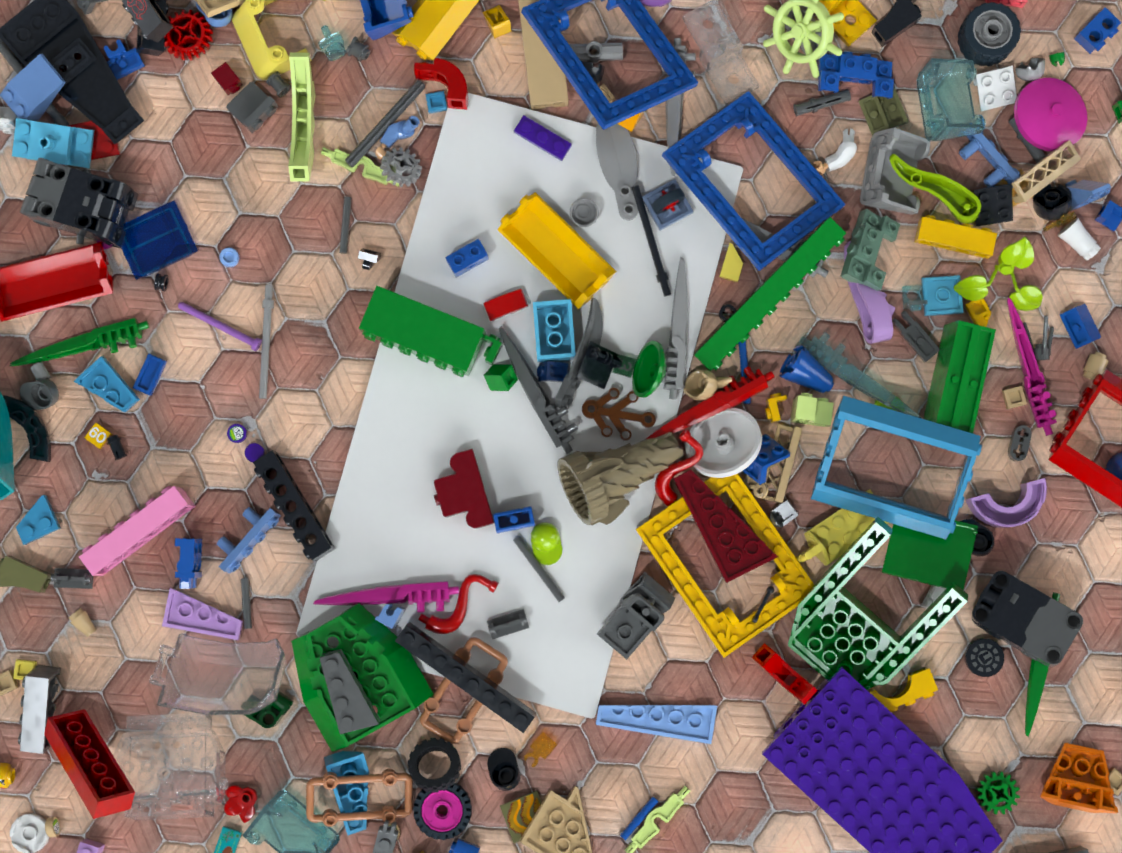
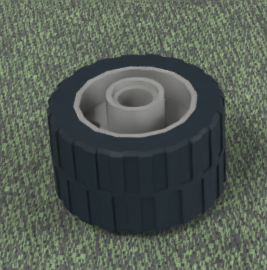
[957,2,1021,66]

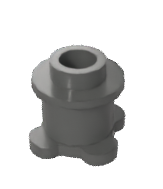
[346,36,371,62]

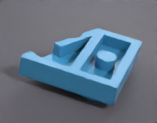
[16,495,61,545]

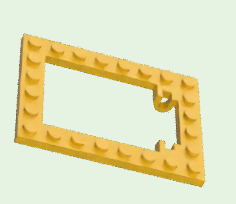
[635,473,814,658]

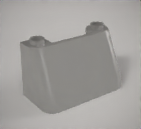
[860,127,931,215]

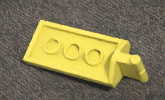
[796,489,889,566]

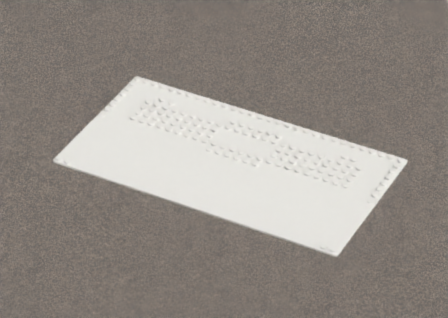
[296,93,743,719]

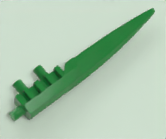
[10,318,149,366]
[1025,592,1064,737]

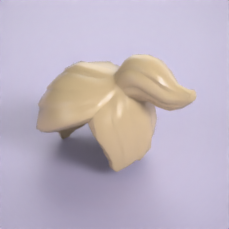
[684,369,732,401]

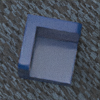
[1095,200,1122,231]

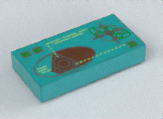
[214,826,242,853]

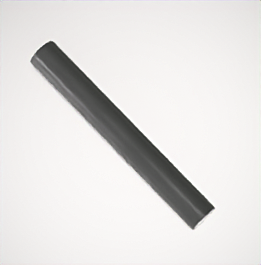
[339,197,352,254]

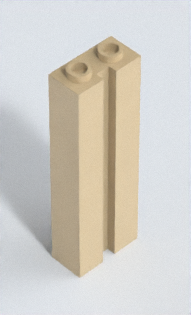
[518,0,568,110]

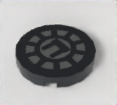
[965,638,1004,677]

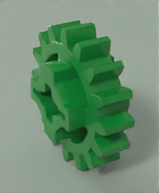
[976,771,1020,815]

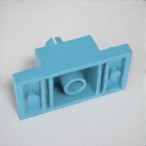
[12,118,95,168]

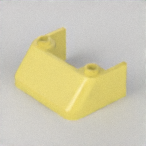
[232,0,311,80]

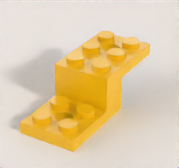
[819,0,877,47]

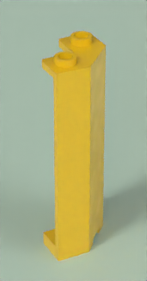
[392,0,479,61]
[497,192,617,309]

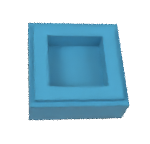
[425,91,447,114]

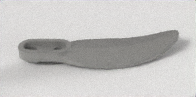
[596,123,638,221]

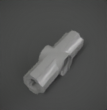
[569,41,623,63]

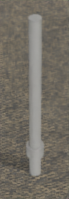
[259,285,274,399]

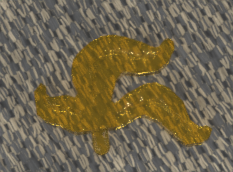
[1043,212,1077,232]

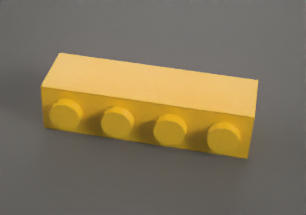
[914,215,997,259]

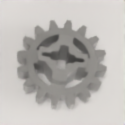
[380,147,422,187]

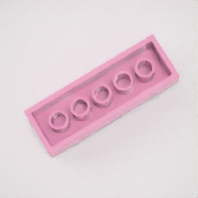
[79,486,196,576]

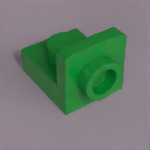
[483,334,502,365]

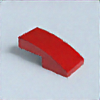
[483,289,529,321]

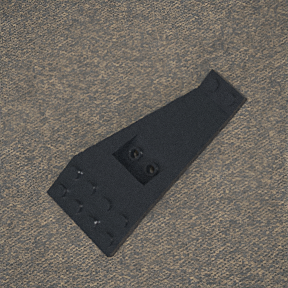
[0,0,144,144]

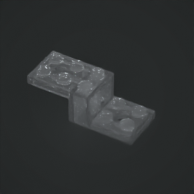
[682,0,759,105]

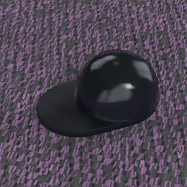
[959,519,995,556]
[487,748,521,791]

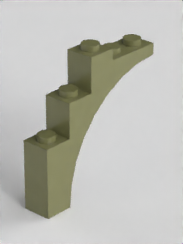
[0,556,51,593]

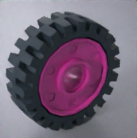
[413,783,472,840]

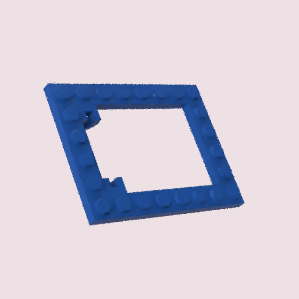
[521,0,698,130]
[662,91,846,271]

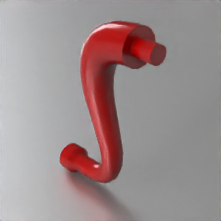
[655,429,704,506]
[418,574,499,635]

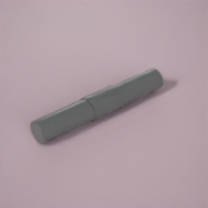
[241,578,252,629]

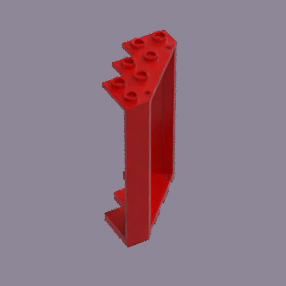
[1048,369,1122,508]

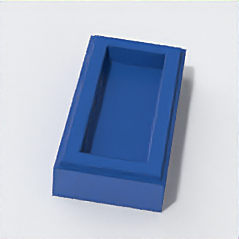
[133,353,167,396]

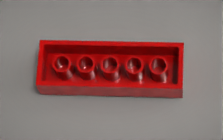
[44,709,135,819]

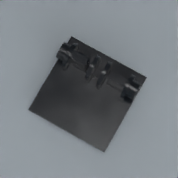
[974,184,1013,227]
[576,341,622,389]

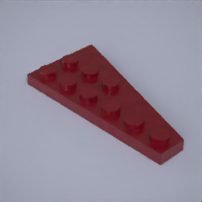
[673,470,778,583]

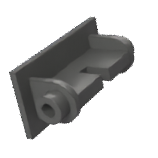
[51,568,93,589]
[487,609,529,640]

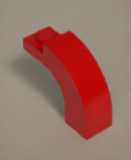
[414,58,468,110]
[751,643,817,705]

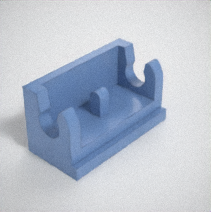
[375,604,406,629]

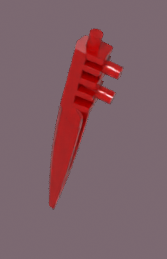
[646,366,775,439]

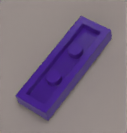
[514,115,572,161]

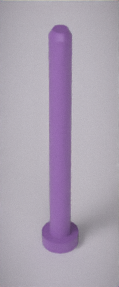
[178,302,262,351]

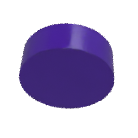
[245,443,265,462]

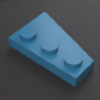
[74,356,140,412]

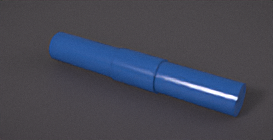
[620,796,659,840]

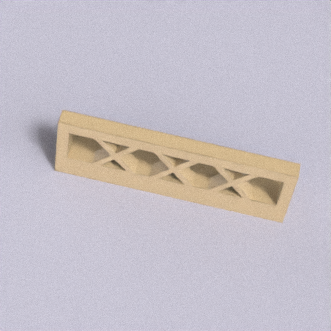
[1011,140,1081,204]
[759,424,802,504]

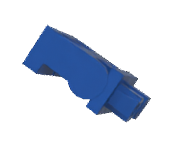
[175,538,202,589]

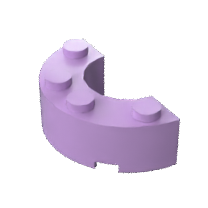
[965,478,1047,528]

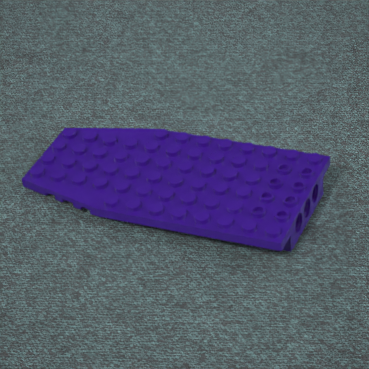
[762,667,1003,853]

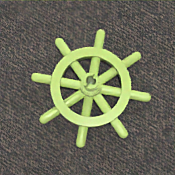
[763,0,844,78]

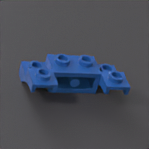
[816,52,894,99]

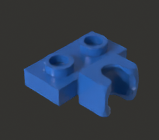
[104,39,145,80]

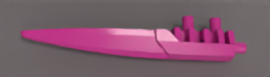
[1007,297,1057,436]
[313,581,459,613]

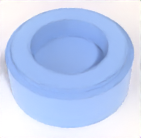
[219,248,240,267]

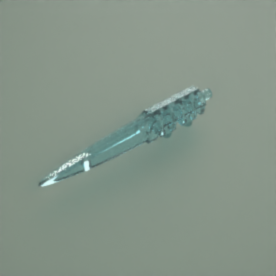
[799,332,921,418]

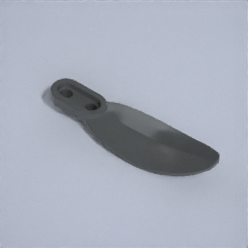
[555,298,603,408]

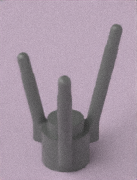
[1023,315,1054,360]

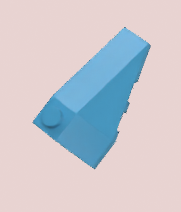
[324,751,369,835]

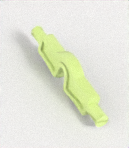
[321,147,399,187]
[624,786,691,853]

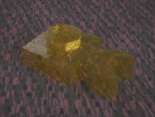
[524,732,557,767]

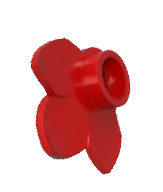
[224,785,258,823]

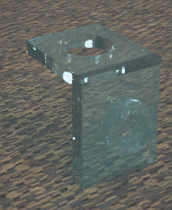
[902,285,928,311]

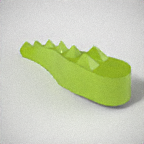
[889,154,981,224]

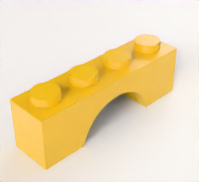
[868,667,938,712]

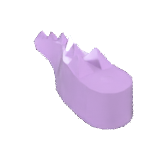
[844,241,895,344]

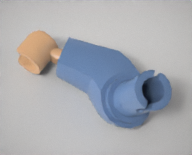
[375,116,420,160]

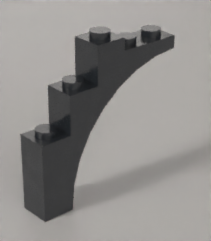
[871,0,922,47]

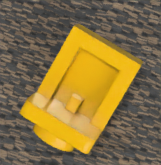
[765,393,787,423]

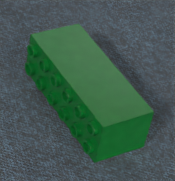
[359,285,486,377]
[923,320,996,434]

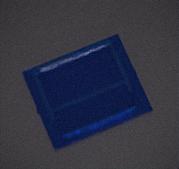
[121,200,198,280]

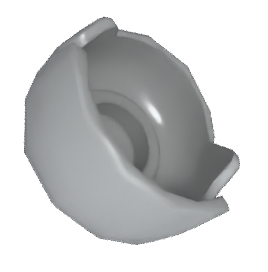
[1015,58,1045,81]
[570,198,599,227]

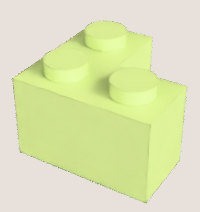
[790,393,834,427]

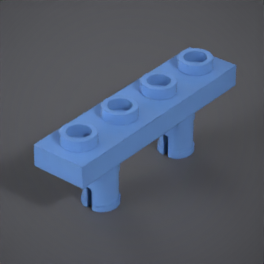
[959,123,1021,188]
[217,507,281,574]

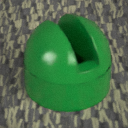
[1049,52,1065,67]

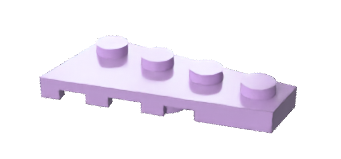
[162,588,243,640]

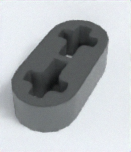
[1008,425,1032,461]

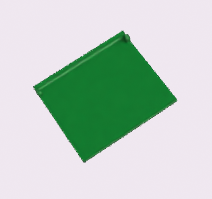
[882,521,978,590]

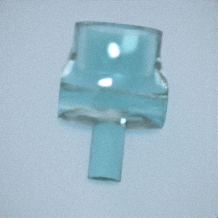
[318,25,346,61]

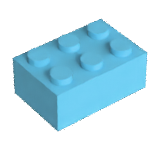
[533,299,576,363]

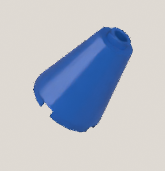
[779,345,834,393]

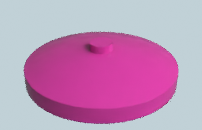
[1014,77,1087,152]

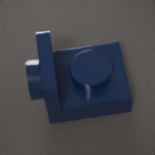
[537,361,568,383]

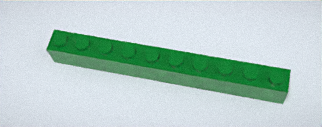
[693,217,846,371]

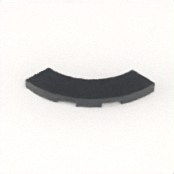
[3,395,51,462]

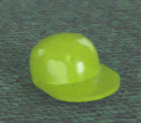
[531,522,562,565]

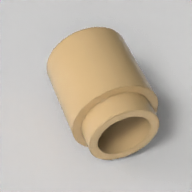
[1083,352,1109,381]

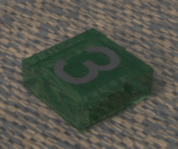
[613,354,636,378]

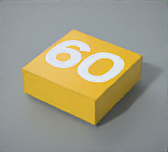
[84,423,112,449]

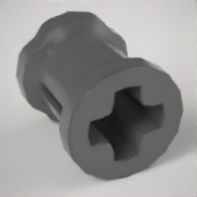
[266,72,291,97]

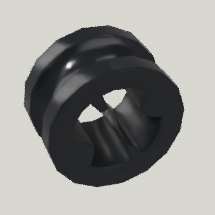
[154,273,169,292]
[719,304,736,322]

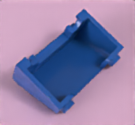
[360,0,414,41]

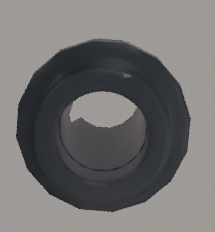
[106,435,127,460]

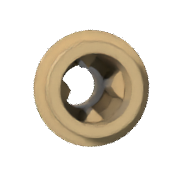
[68,608,96,637]

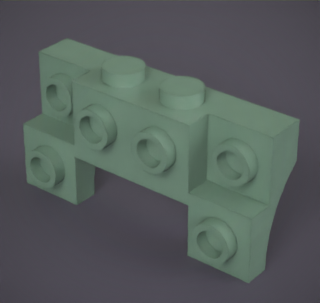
[840,209,900,291]

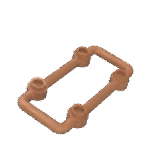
[420,637,508,744]
[306,769,413,827]

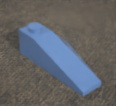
[1065,179,1111,212]

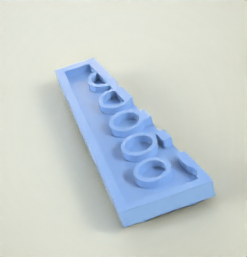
[596,705,717,744]

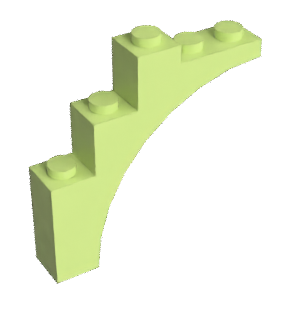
[288,52,316,181]

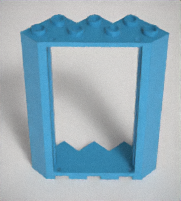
[811,396,982,540]

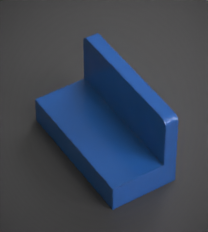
[1060,304,1101,349]

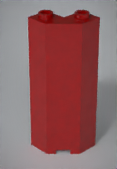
[0,242,113,322]

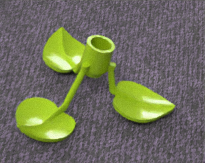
[953,236,1043,311]

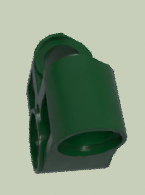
[241,690,294,728]

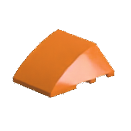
[1040,743,1119,813]

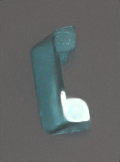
[917,58,986,141]
[242,790,340,853]

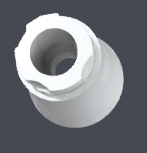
[1057,218,1101,261]

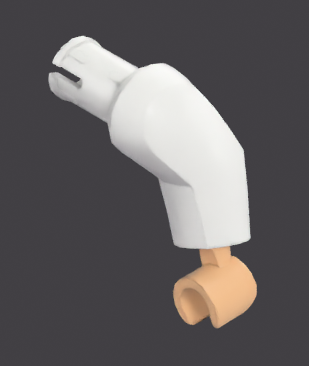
[812,129,857,175]

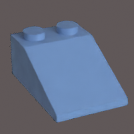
[0,54,66,121]

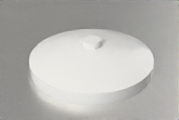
[685,408,762,478]

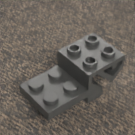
[597,572,675,660]

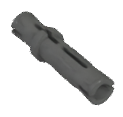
[793,89,851,116]
[1008,118,1050,167]

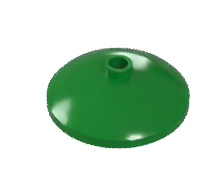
[632,341,666,398]

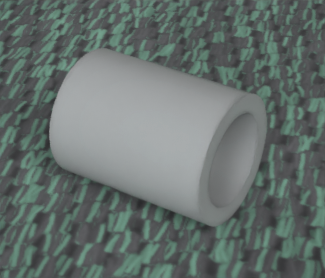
[30,362,51,381]

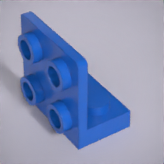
[743,434,790,485]

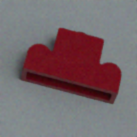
[434,449,495,529]

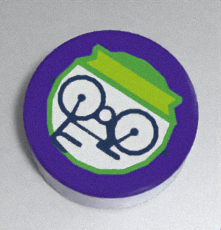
[227,424,247,443]

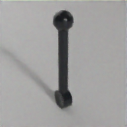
[752,586,774,623]

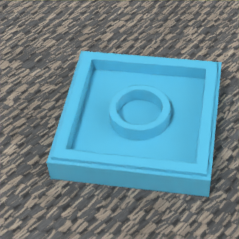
[921,275,964,316]

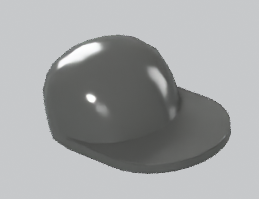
[20,379,59,410]

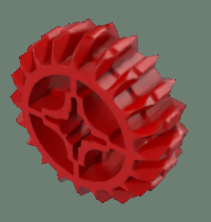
[164,9,213,61]

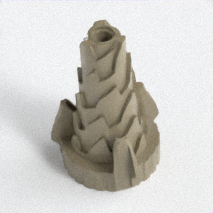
[557,432,684,525]

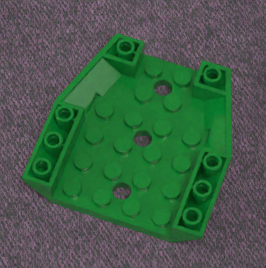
[291,603,434,752]

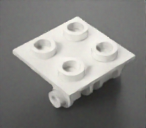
[973,66,1017,111]

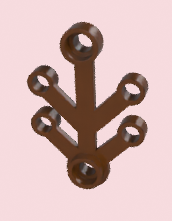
[582,388,656,441]

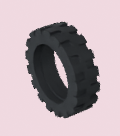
[408,738,461,793]

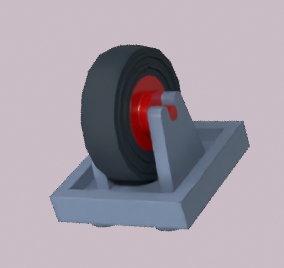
[642,179,693,231]

